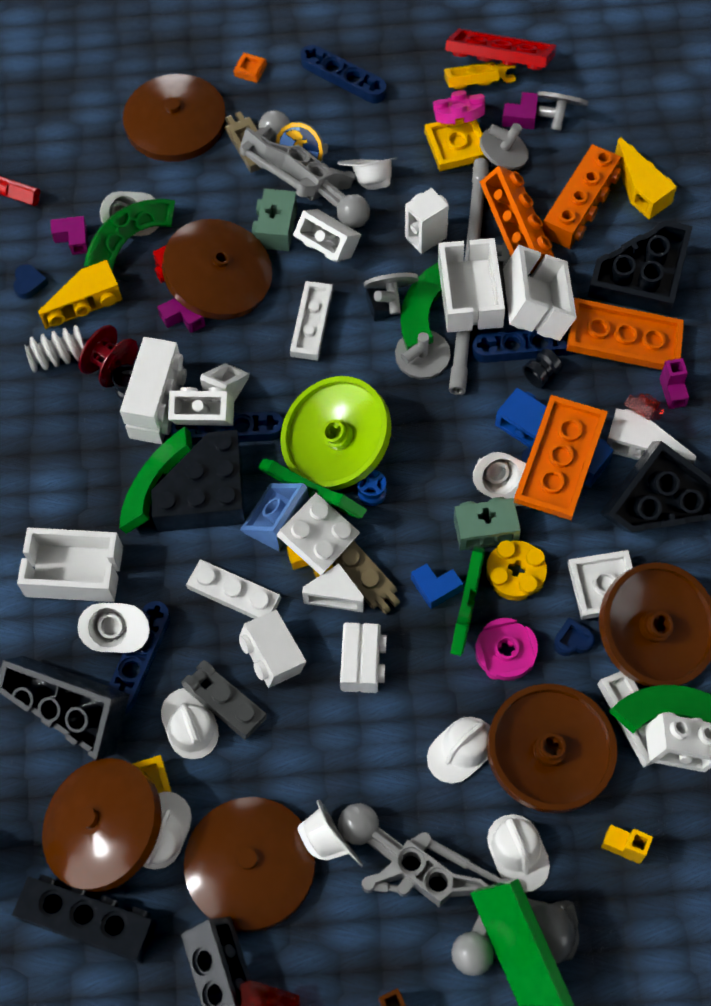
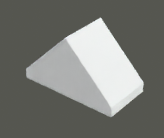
[200,363,250,402]
[302,564,364,613]

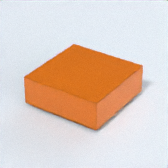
[233,52,267,83]

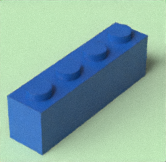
[495,388,614,488]

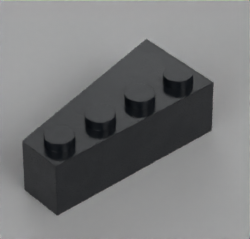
[0,656,130,761]

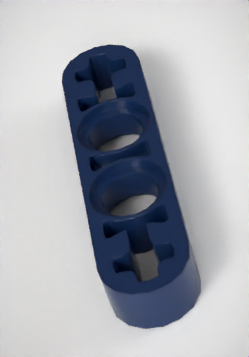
[300,45,386,103]
[472,329,575,363]
[171,411,283,445]
[108,601,171,714]

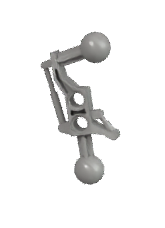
[239,110,370,228]
[338,803,508,976]

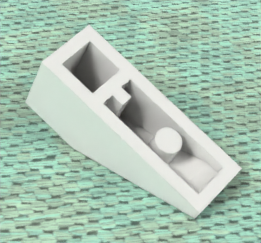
[607,408,696,465]

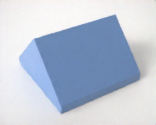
[240,483,309,552]

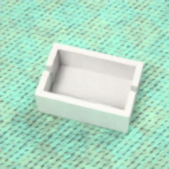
[438,238,505,333]
[503,245,577,341]
[120,337,187,444]
[17,527,123,602]

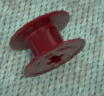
[78,325,138,388]

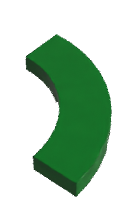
[84,199,175,271]
[400,263,442,350]
[119,426,192,534]
[258,459,367,519]
[450,546,486,656]
[609,685,711,734]

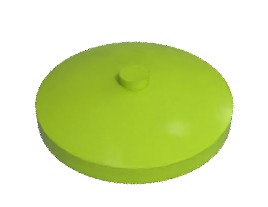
[280,376,392,490]

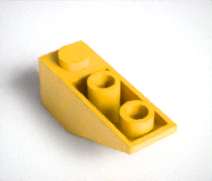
[615,137,677,220]
[38,260,122,329]

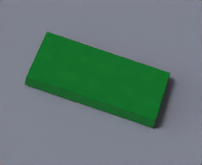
[470,879,574,1006]

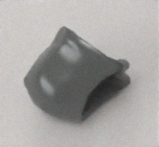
[527,898,580,965]

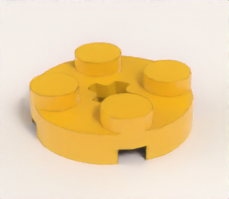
[486,540,547,601]

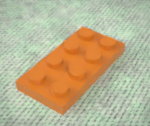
[566,297,684,370]
[514,395,608,521]

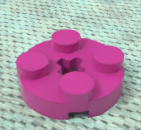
[433,90,486,124]
[475,618,538,681]

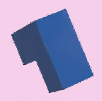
[411,563,463,609]

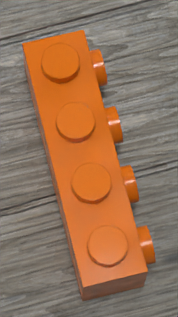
[542,144,622,249]
[480,165,554,274]

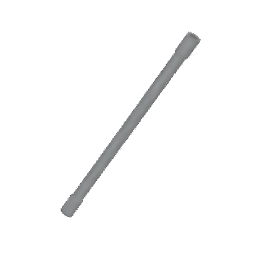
[449,158,489,395]

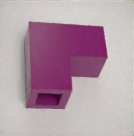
[502,92,538,130]
[50,216,88,255]
[157,298,206,333]
[659,358,689,409]

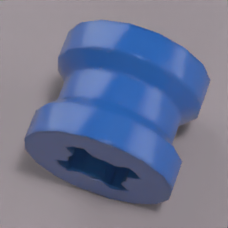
[357,470,387,506]

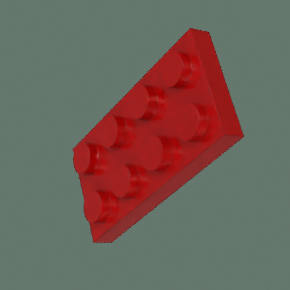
[445,29,557,70]

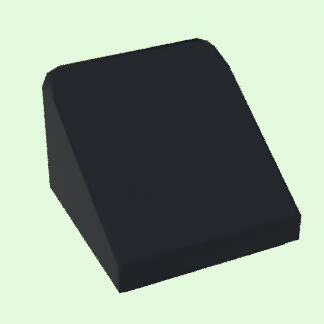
[366,288,401,321]

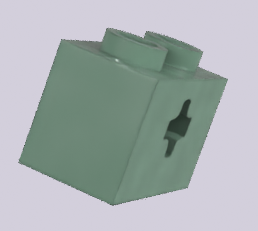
[252,188,298,251]
[454,497,521,551]

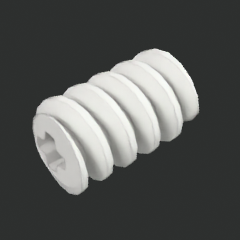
[24,325,85,373]

